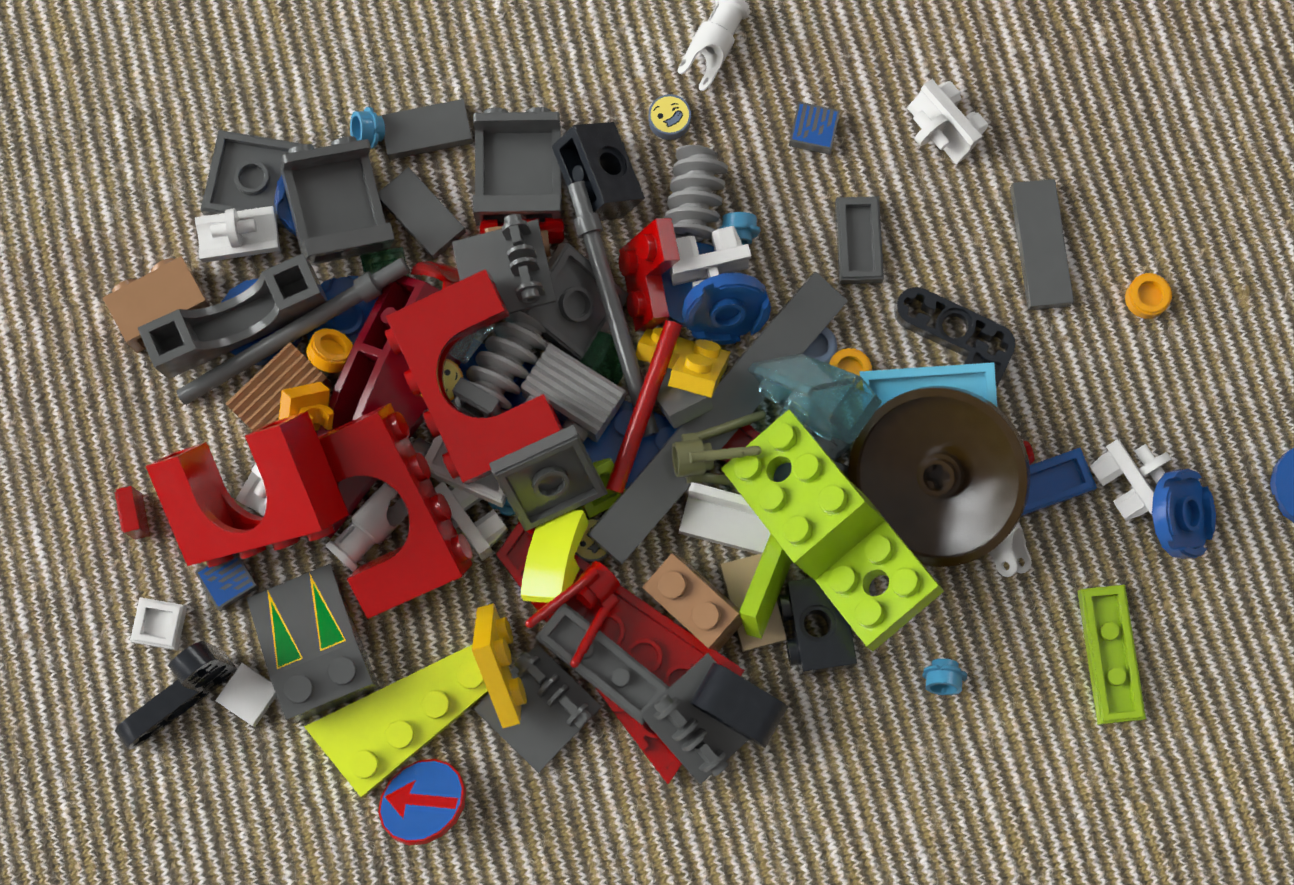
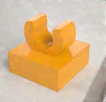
[279,381,334,431]

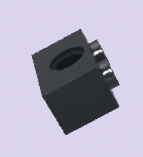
[552,122,645,221]
[779,578,857,676]

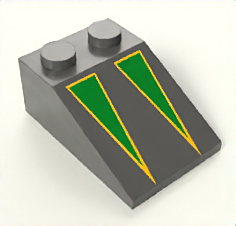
[246,564,380,723]

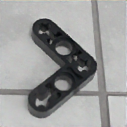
[894,287,1016,389]
[115,641,237,750]

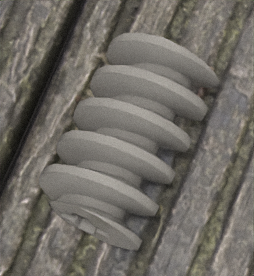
[664,145,728,242]
[466,311,548,409]

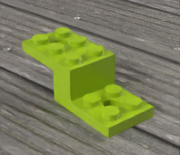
[721,409,944,652]

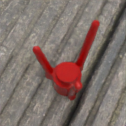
[525,561,620,668]

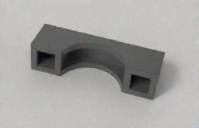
[138,253,328,379]

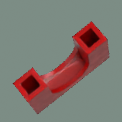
[385,269,563,484]
[318,403,473,619]
[146,411,349,568]

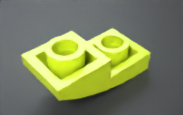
[521,510,589,603]

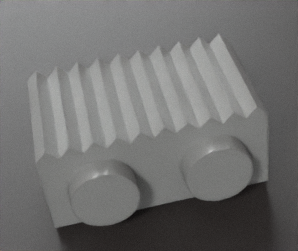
[521,343,626,443]

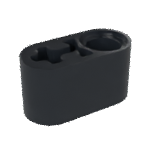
[690,662,788,748]

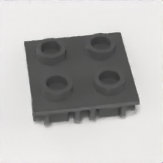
[452,214,557,314]
[474,644,602,773]
[640,653,748,784]

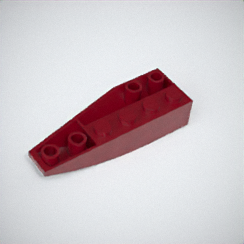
[317,276,476,539]

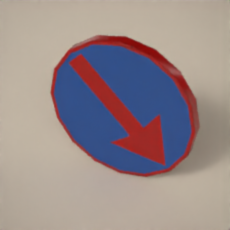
[378,759,466,846]

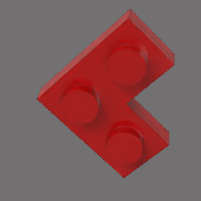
[618,218,680,332]

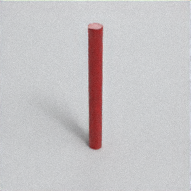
[606,320,682,494]

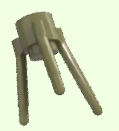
[672,411,766,487]

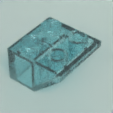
[748,354,882,444]

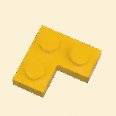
[636,328,731,398]
[472,603,527,729]

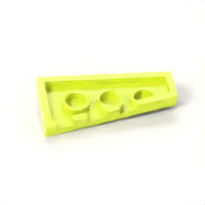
[304,644,488,798]

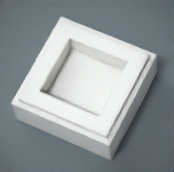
[130,597,187,651]
[215,663,277,727]

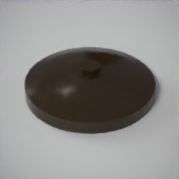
[848,386,1030,567]

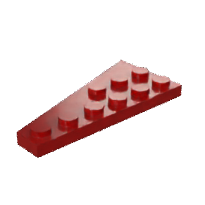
[496,521,745,785]

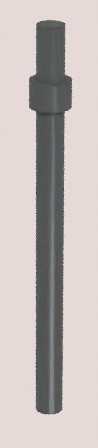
[568,181,659,438]
[177,257,410,405]

